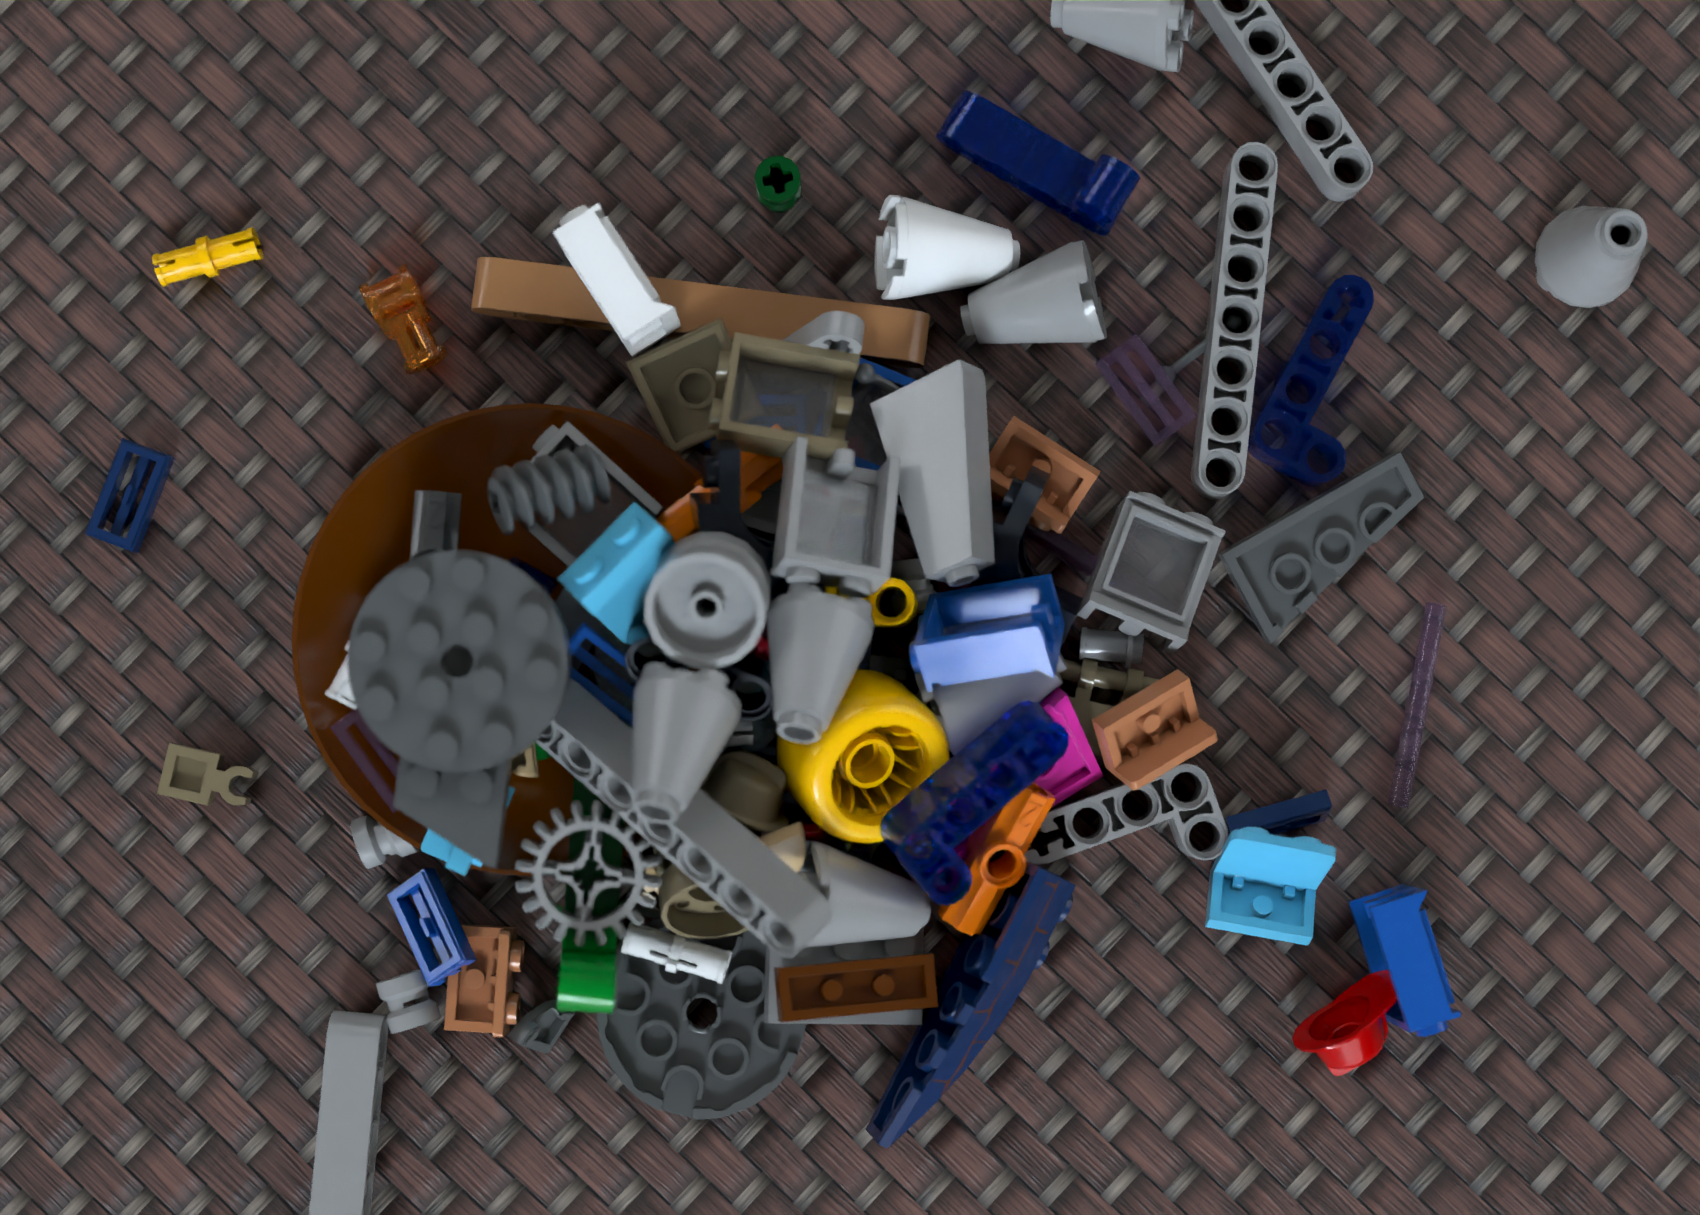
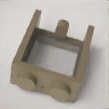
[708,332,860,460]

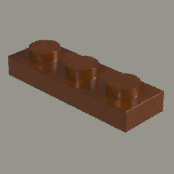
[774,953,938,1022]

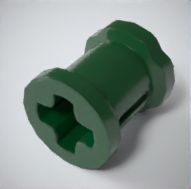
[755,156,801,213]

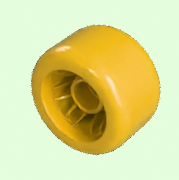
[776,669,950,843]

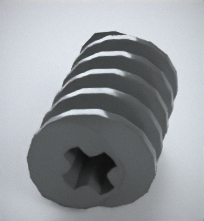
[488,444,610,536]

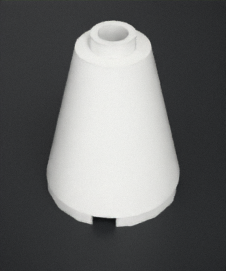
[875,195,1020,300]

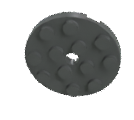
[347,550,571,772]
[597,919,806,1119]

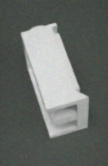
[553,203,681,358]

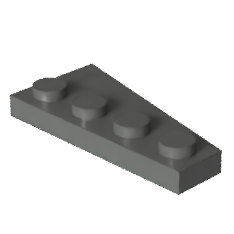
[1217,452,1424,644]

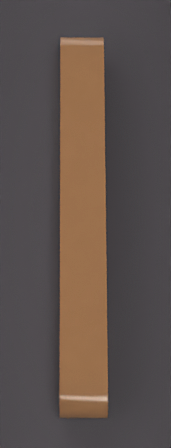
[471,257,930,369]

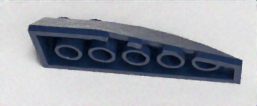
[866,860,1076,1149]

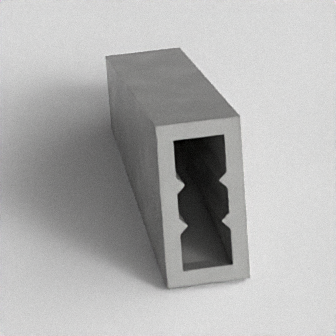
[870,359,995,587]

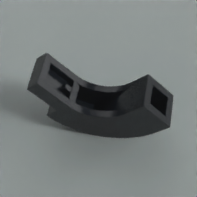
[689,439,825,602]
[977,465,1083,646]

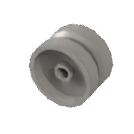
[645,531,771,669]

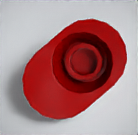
[1292,970,1397,1076]

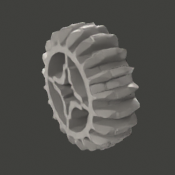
[515,800,662,947]

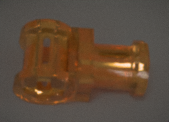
[359,263,448,374]

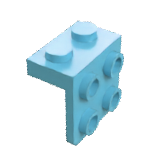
[558,502,675,644]
[1205,827,1336,946]

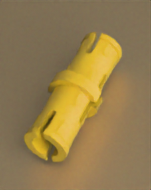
[152,227,263,287]

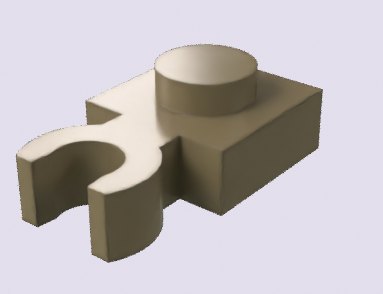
[157,743,258,806]

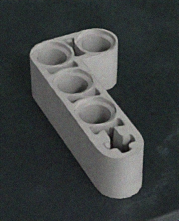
[1024,763,1229,865]

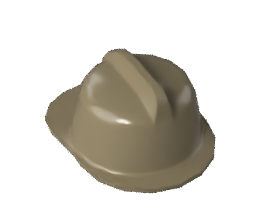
[699,751,789,832]

